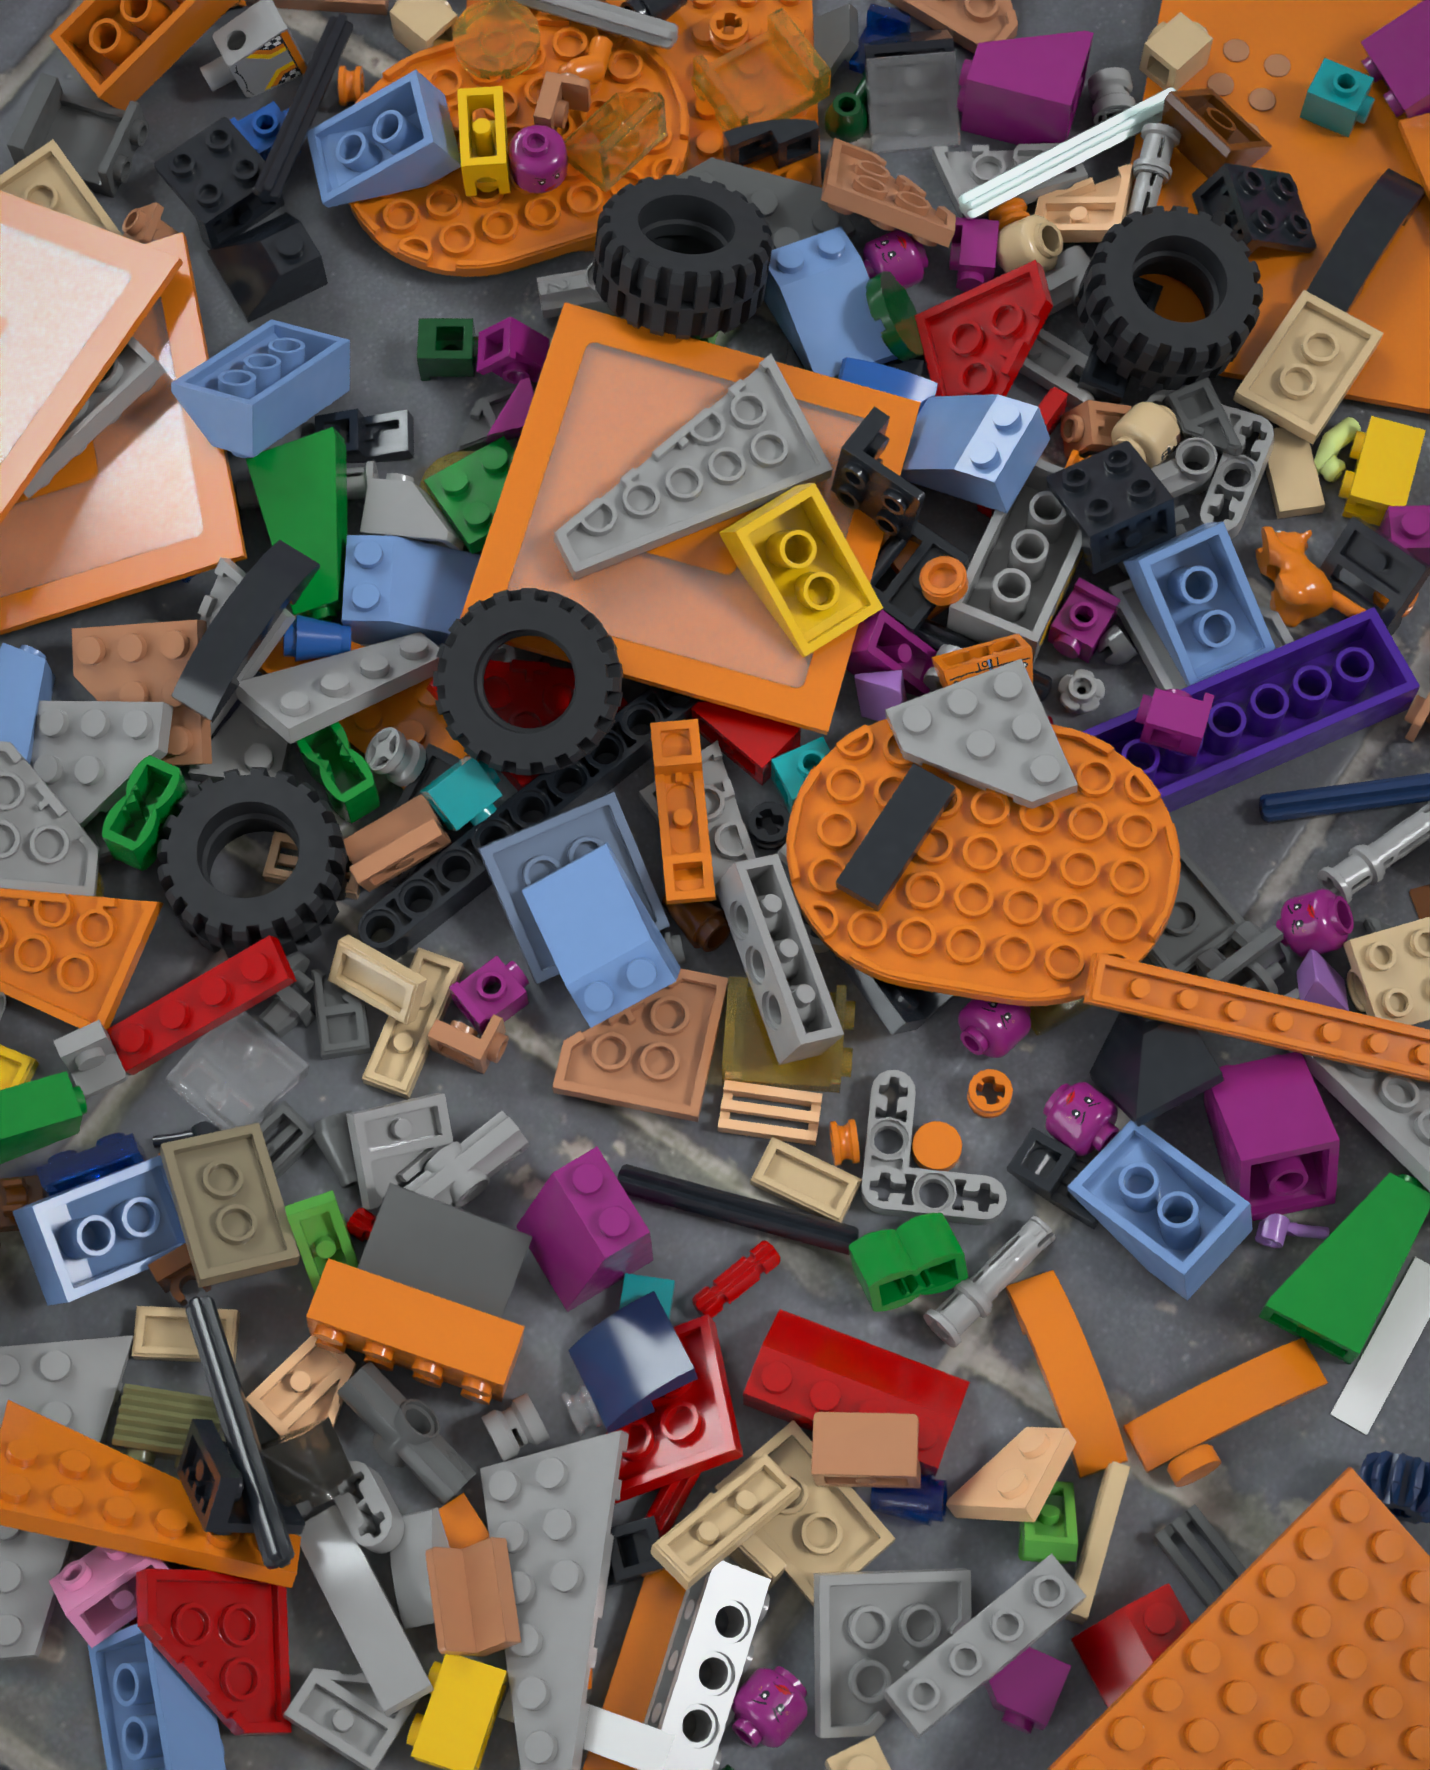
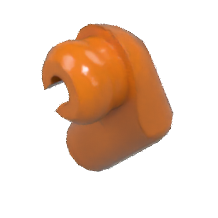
[558,36,613,85]

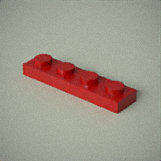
[107,935,297,1075]

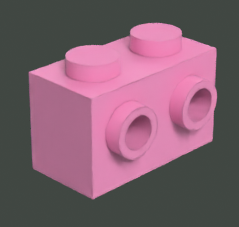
[49,1546,171,1648]

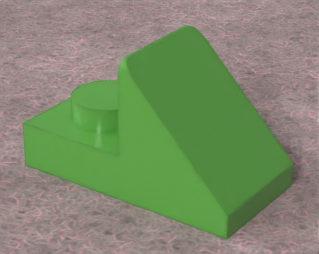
[284,1190,359,1293]
[1018,1481,1078,1564]

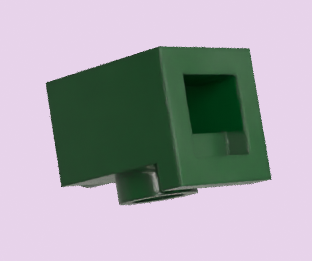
[417,318,479,381]

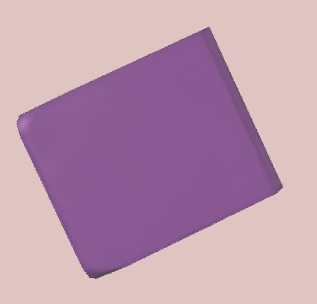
[855,670,907,721]
[1296,949,1349,1011]

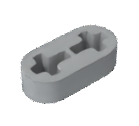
[330,1461,405,1554]

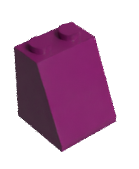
[1361,0,1430,118]
[956,31,1094,145]
[1204,1052,1340,1221]
[516,1146,653,1312]

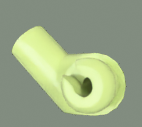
[1314,417,1361,482]

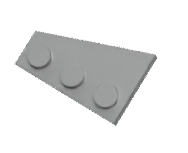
[932,143,1088,219]
[639,741,756,907]

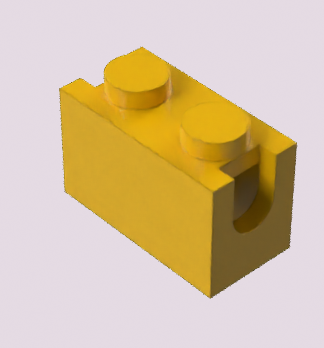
[457,86,511,196]
[1338,416,1426,526]
[407,1654,509,1770]

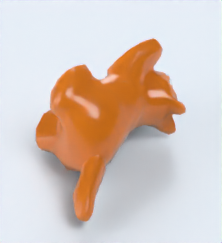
[1256,526,1366,628]

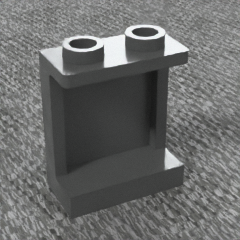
[7,73,149,198]

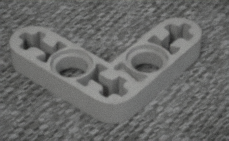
[1146,390,1274,539]
[861,1070,1007,1225]

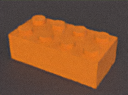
[50,0,238,111]
[306,1258,525,1405]

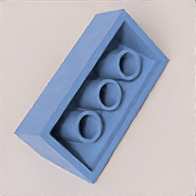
[171,319,350,458]
[88,1623,226,1770]

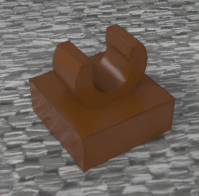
[0,1175,47,1232]
[148,1243,212,1306]

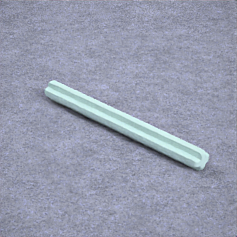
[958,87,1176,219]

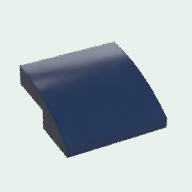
[568,1291,698,1433]

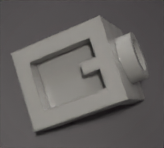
[53,1020,128,1099]

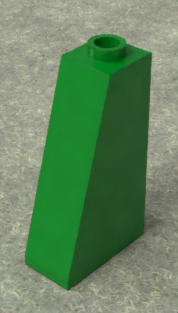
[245,427,348,622]
[0,1071,87,1164]
[1258,1173,1430,1364]

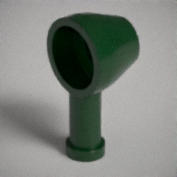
[824,71,868,143]

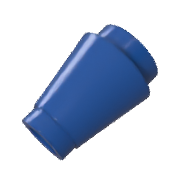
[283,614,351,662]

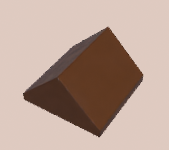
[1161,88,1272,179]

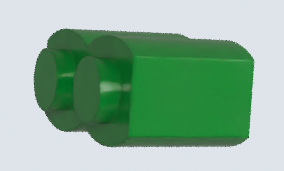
[297,721,380,824]
[102,755,189,871]
[848,1213,968,1312]

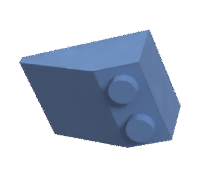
[307,70,461,208]
[763,226,898,379]
[900,394,1050,513]
[1123,522,1276,686]
[342,535,481,645]
[522,842,681,1028]
[1067,1120,1253,1301]
[12,1155,186,1306]

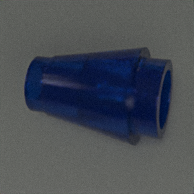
[870,1474,947,1526]

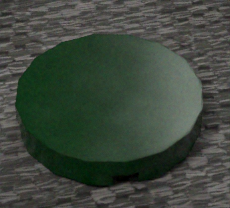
[866,271,924,361]

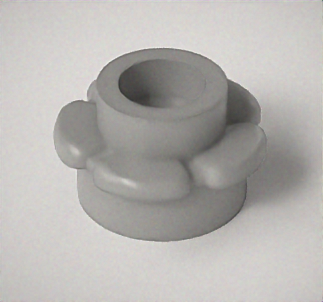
[1058,669,1105,715]

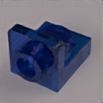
[849,3,911,74]

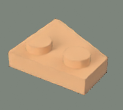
[1034,164,1134,243]
[245,1334,356,1472]
[946,1427,1077,1523]

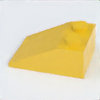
[719,483,883,657]

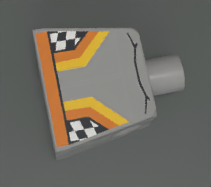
[200,0,308,98]

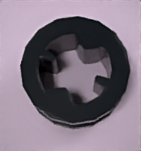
[748,802,790,850]

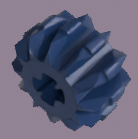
[1358,1450,1430,1525]

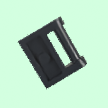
[1319,516,1430,636]
[870,521,969,634]

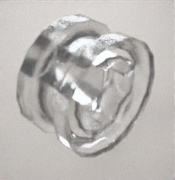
[561,1384,603,1436]

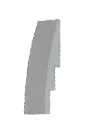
[297,1504,434,1717]

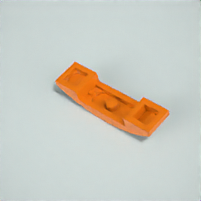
[650,719,716,905]
[1005,1270,1128,1479]
[1123,1338,1328,1473]

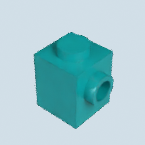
[1300,58,1375,137]
[771,736,831,815]
[420,756,503,831]

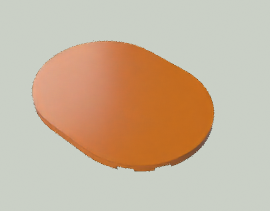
[348,15,689,277]
[786,719,1181,1006]

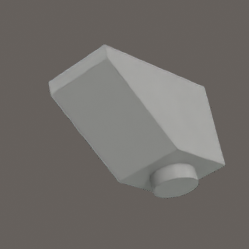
[360,473,464,551]

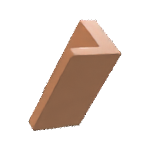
[343,794,452,892]
[811,1412,921,1488]
[425,1537,521,1657]

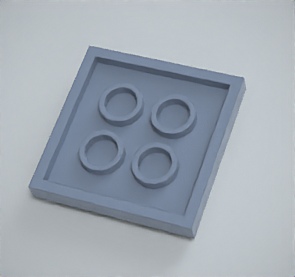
[478,791,670,984]

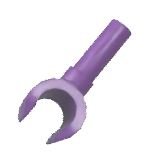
[1255,1213,1329,1248]

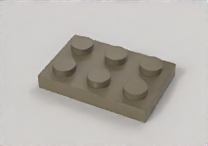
[160,1123,300,1288]

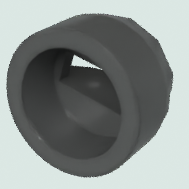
[1097,624,1138,666]

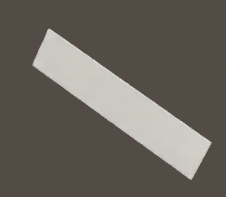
[1331,1257,1430,1435]
[498,1687,675,1770]

